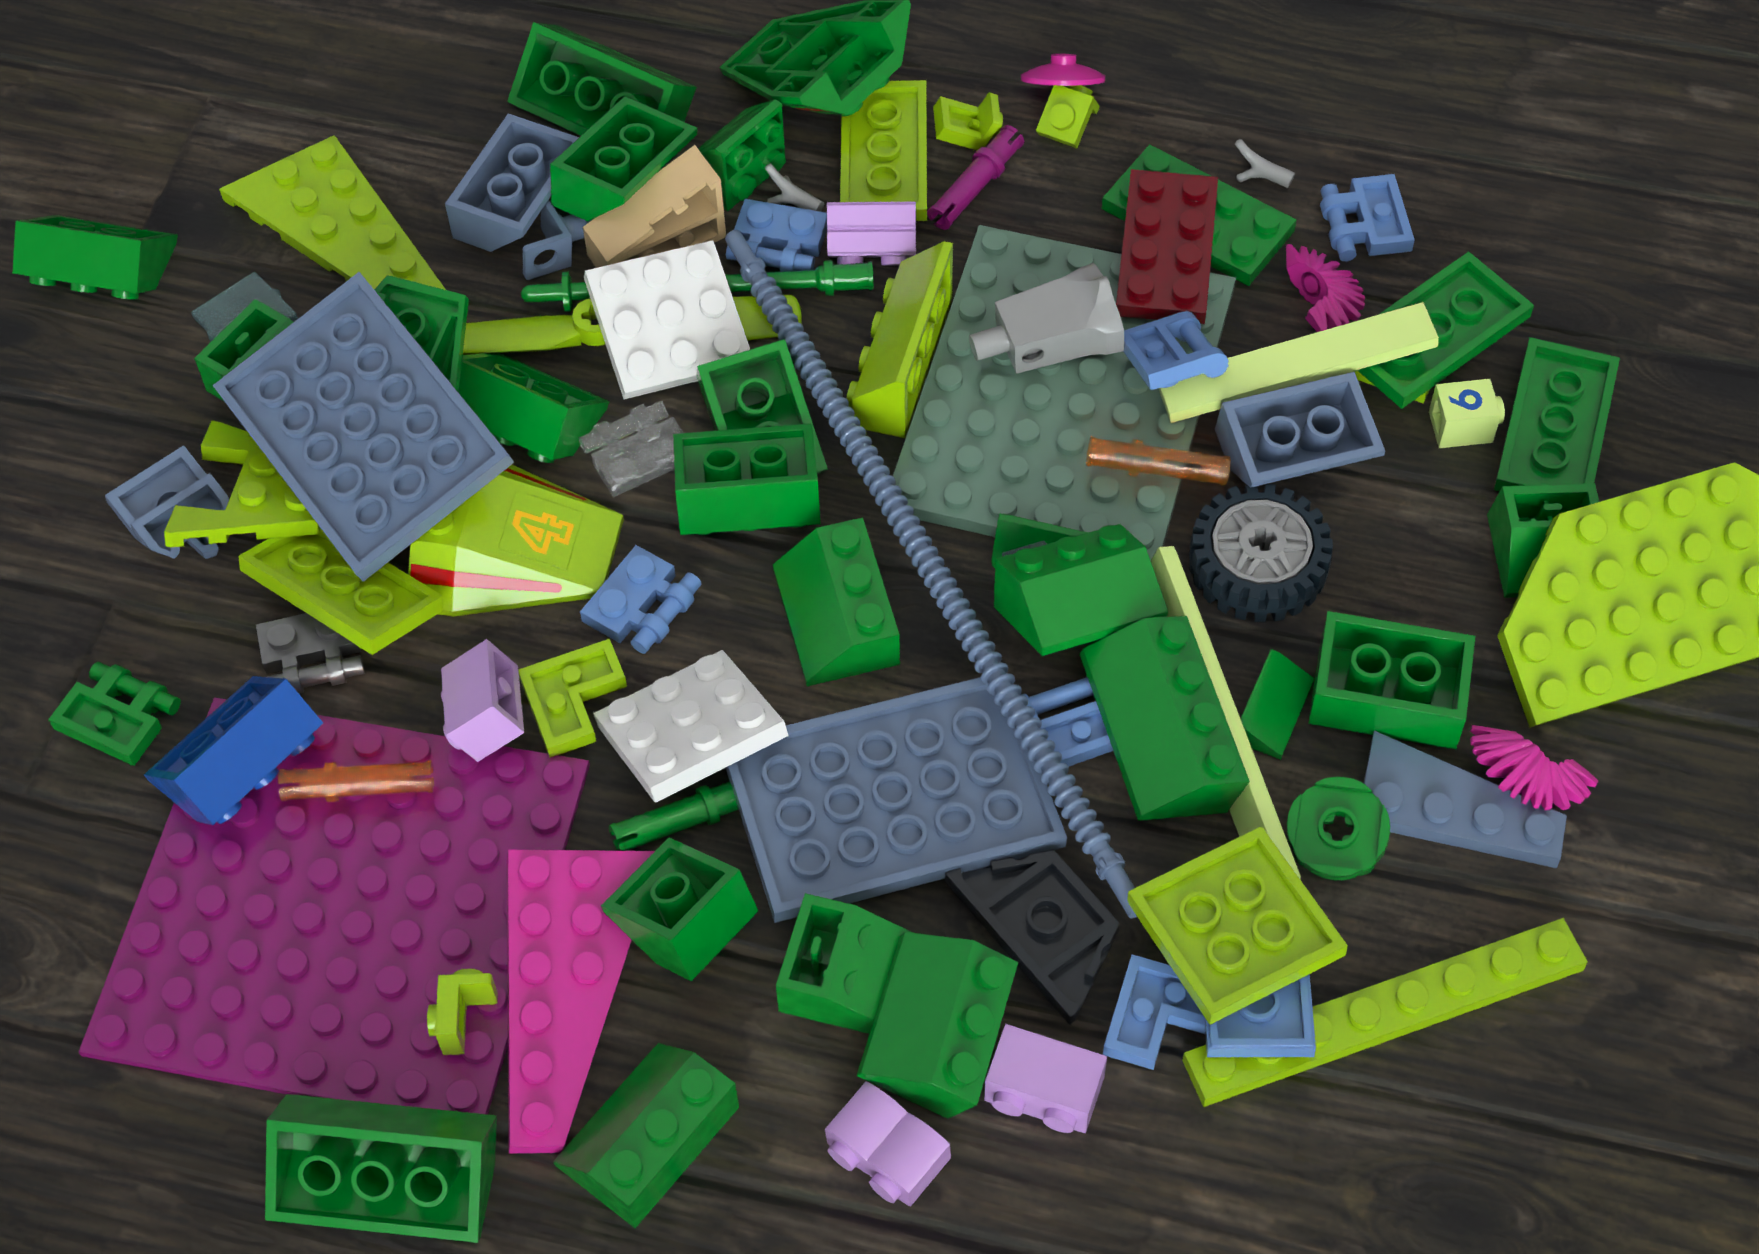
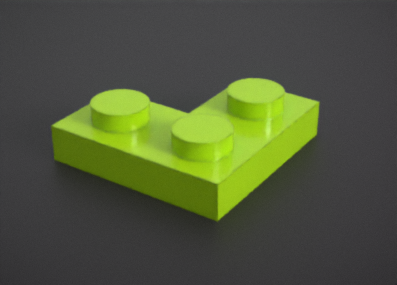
[518,639,627,758]

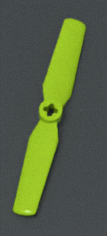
[463,295,802,355]

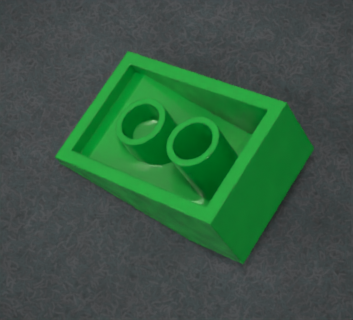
[696,339,828,474]

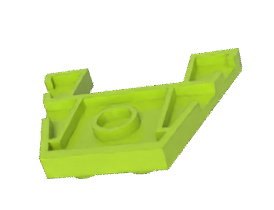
[164,421,320,547]

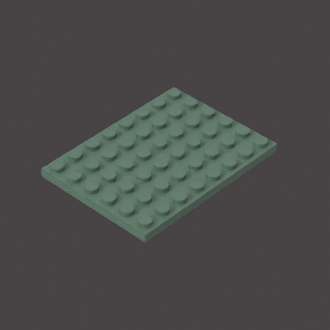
[893,225,1236,561]

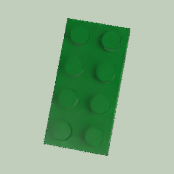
[1102,144,1297,286]
[1357,251,1534,409]
[1494,337,1620,491]

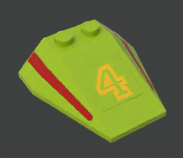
[408,465,624,617]

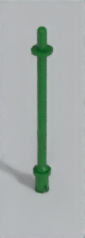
[521,260,874,312]

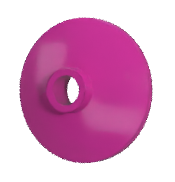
[1021,54,1105,86]

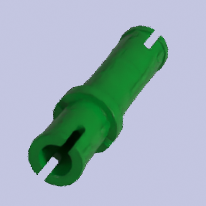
[609,782,739,851]

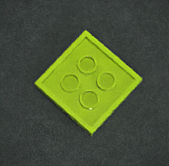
[1127,826,1348,1025]

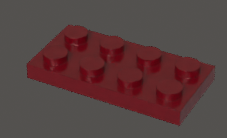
[1116,169,1218,325]

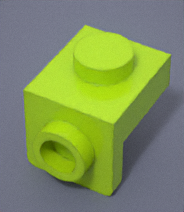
[1036,85,1100,148]
[933,92,1003,150]
[427,969,498,1055]

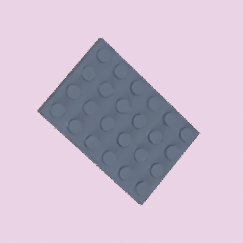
[212,272,514,582]
[726,677,1067,923]

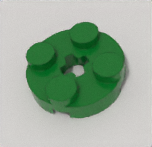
[1287,777,1390,880]

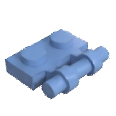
[1320,174,1415,262]
[726,199,827,272]
[580,545,702,654]

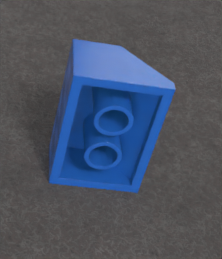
[144,676,323,825]

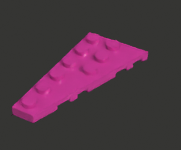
[507,850,655,1154]

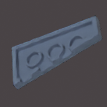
[1364,731,1567,868]

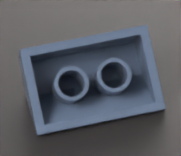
[445,113,579,252]
[1215,372,1385,488]

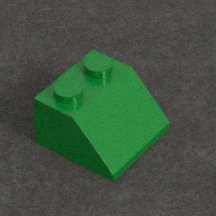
[601,837,758,981]

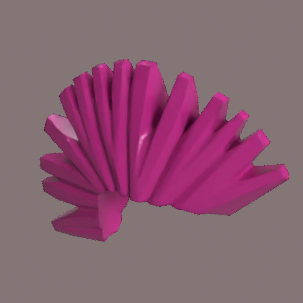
[1286,244,1365,332]
[1470,725,1598,810]

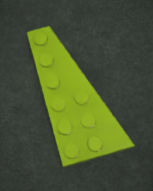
[219,135,446,290]

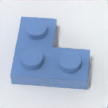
[1103,955,1205,1070]

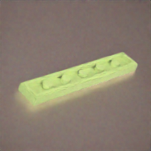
[1159,302,1439,423]

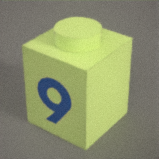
[1429,379,1505,448]

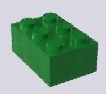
[1308,611,1476,749]

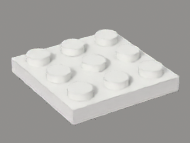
[584,240,750,399]
[593,650,789,803]

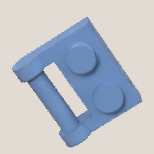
[1123,311,1229,390]
[1021,677,1113,766]

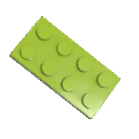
[840,80,927,221]
[239,528,443,655]

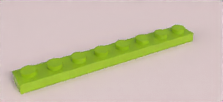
[1182,918,1588,1107]

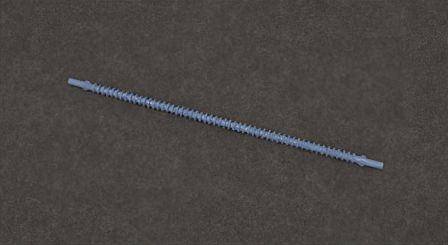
[725,230,1137,919]

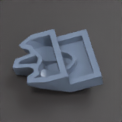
[105,445,229,559]

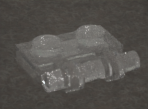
[578,401,684,497]

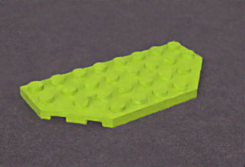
[1497,462,1759,728]

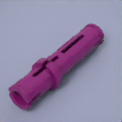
[927,125,1024,230]

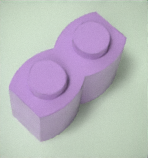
[825,1081,951,1207]

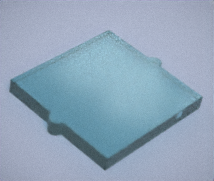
[191,272,298,342]

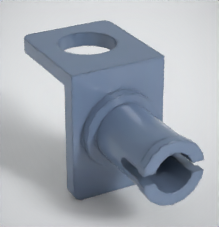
[523,200,593,280]

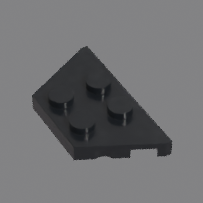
[945,850,1120,1025]

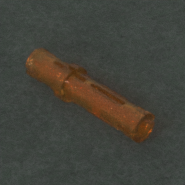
[1086,436,1231,485]
[278,760,434,802]

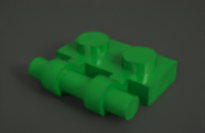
[48,662,181,766]

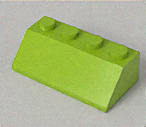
[846,241,953,438]

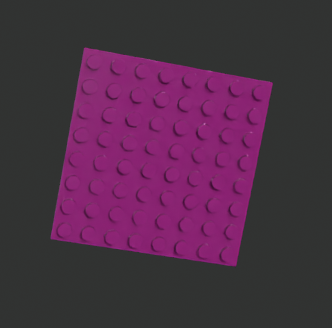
[79,697,590,1114]

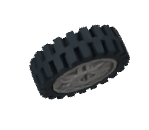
[1189,484,1333,623]

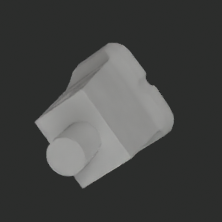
[969,263,1124,374]

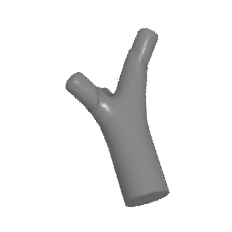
[1235,139,1295,188]
[765,163,824,212]

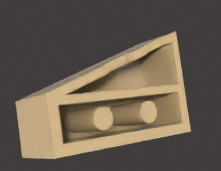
[583,145,726,268]

